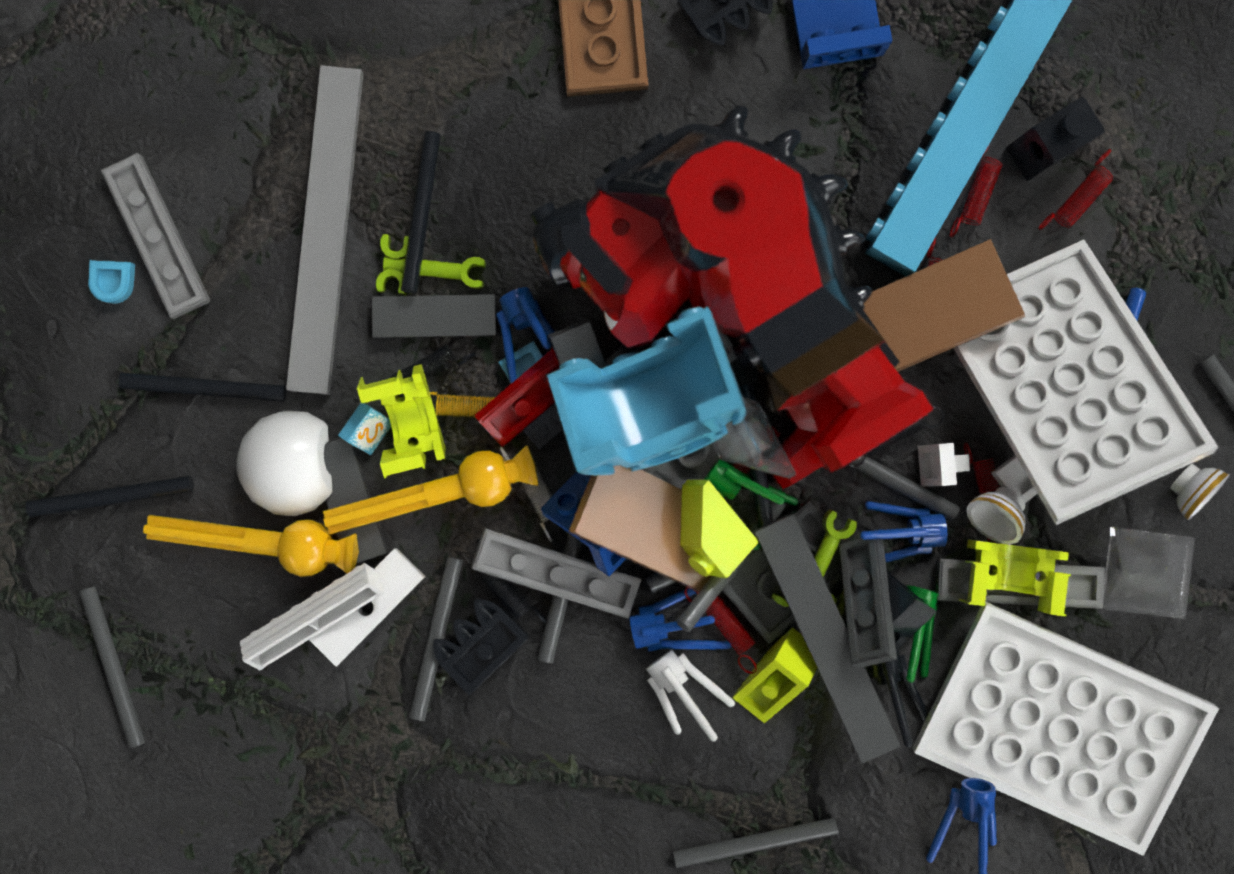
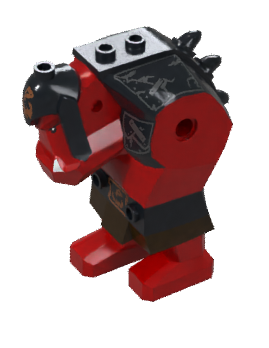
[530,106,933,489]

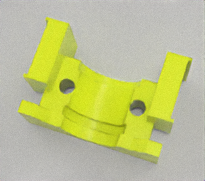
[357,364,446,479]
[959,539,1071,616]

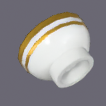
[1170,464,1229,520]
[966,487,1025,545]

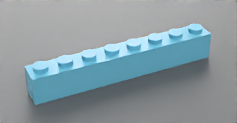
[865,0,1072,277]

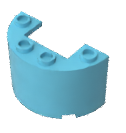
[547,307,746,476]

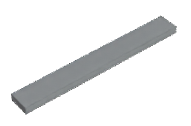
[286,65,364,395]

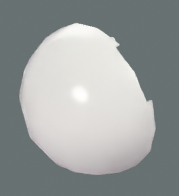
[236,411,332,516]

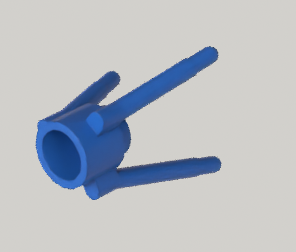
[496,287,555,384]
[860,501,947,563]
[630,588,731,652]
[926,778,997,874]

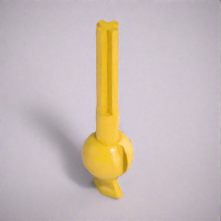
[323,445,539,535]
[143,515,359,577]

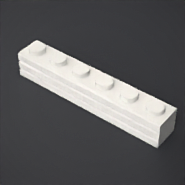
[240,563,384,670]

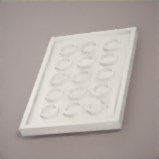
[954,240,1218,525]
[912,602,1219,856]

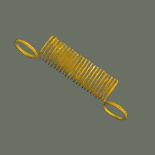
[430,392,495,418]

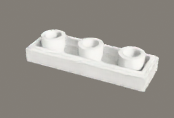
[309,548,426,667]

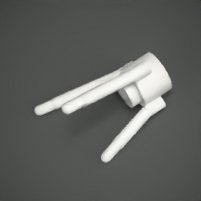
[646,649,735,741]

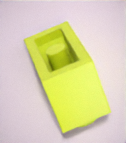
[680,480,759,578]
[732,627,817,724]

